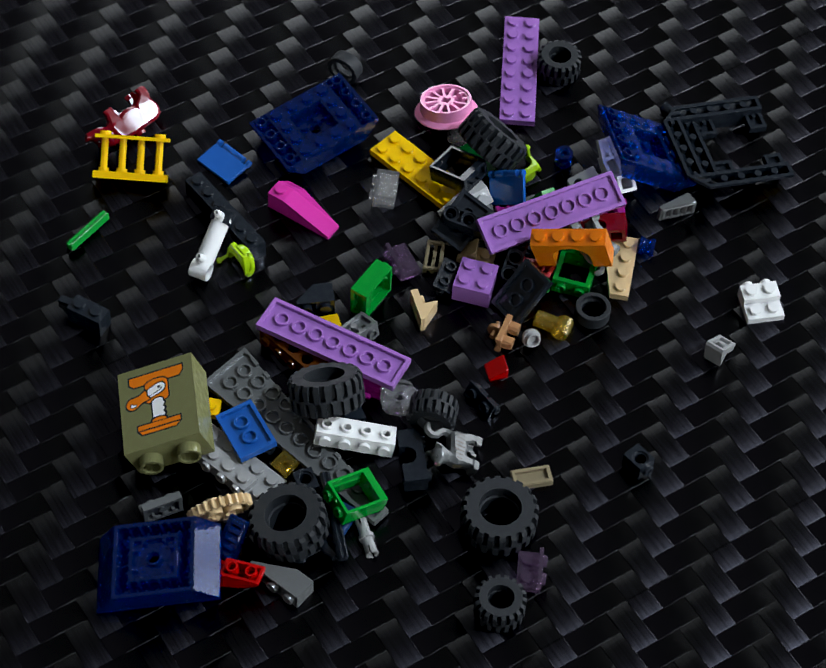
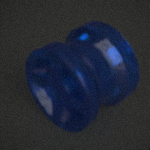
[554,146,573,169]
[638,236,656,257]

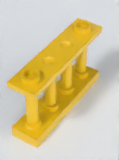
[92,130,171,183]

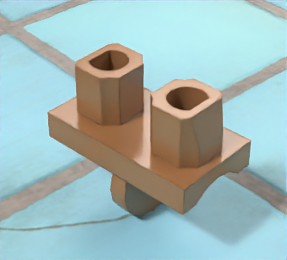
[487,314,521,352]

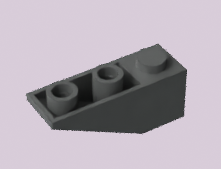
[250,561,313,608]

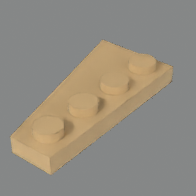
[605,237,639,301]

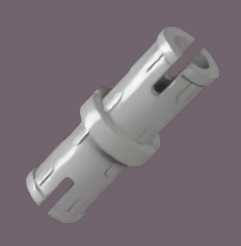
[354,517,379,558]

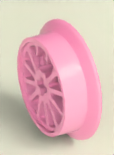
[414,84,478,130]

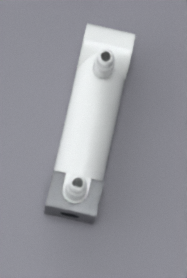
[188,206,236,282]

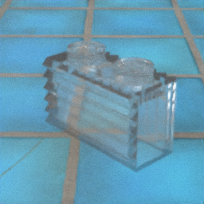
[369,169,400,209]

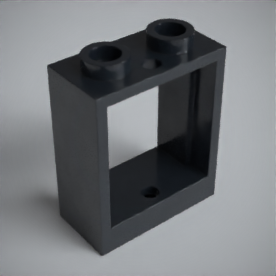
[429,146,488,192]

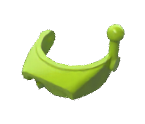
[519,145,541,184]
[216,242,255,277]

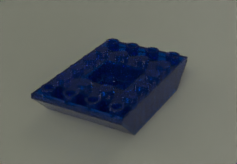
[249,73,379,174]
[597,105,698,192]
[96,516,221,614]

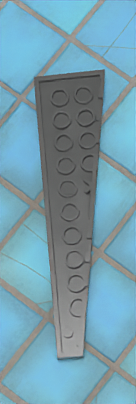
[207,347,388,526]

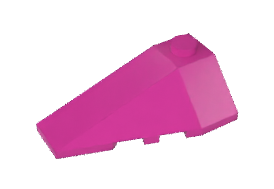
[268,181,339,240]

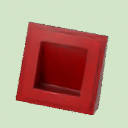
[484,355,509,381]

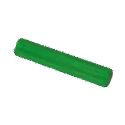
[66,210,109,251]

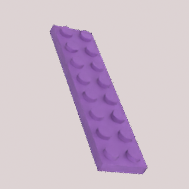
[499,16,539,126]
[476,170,626,255]
[256,297,411,391]

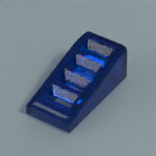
[214,514,250,560]

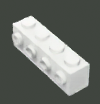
[313,417,397,458]

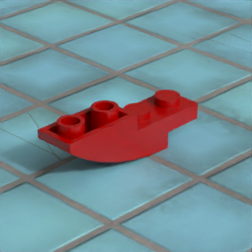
[183,553,266,588]

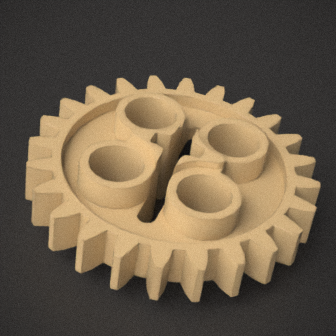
[186,492,253,526]

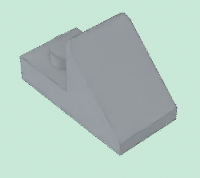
[704,335,736,366]

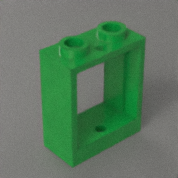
[551,249,597,298]
[350,259,392,316]
[322,467,388,525]

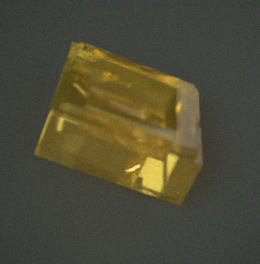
[271,450,299,478]

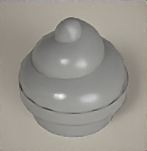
[522,328,541,348]

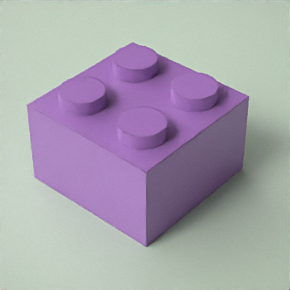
[452,257,499,308]

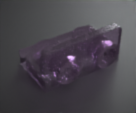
[383,242,421,281]
[516,547,548,593]

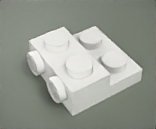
[737,279,785,324]

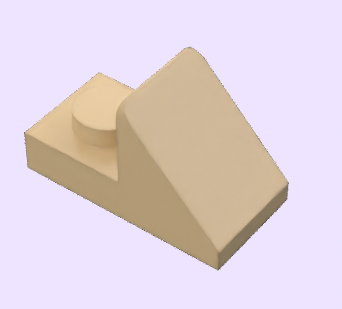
[456,239,496,264]
[410,289,438,331]

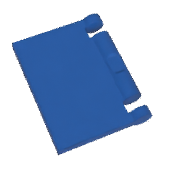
[197,139,252,184]
[488,169,526,205]

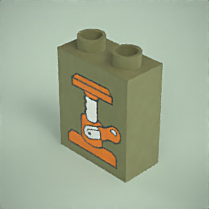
[117,352,215,475]

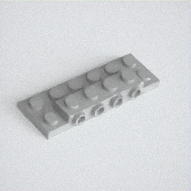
[197,424,287,503]

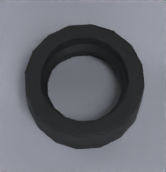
[328,50,363,84]
[574,292,611,329]

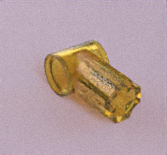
[533,310,574,341]

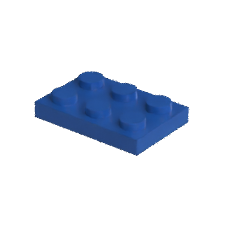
[215,399,278,463]

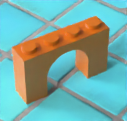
[530,229,614,267]

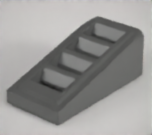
[657,193,697,221]

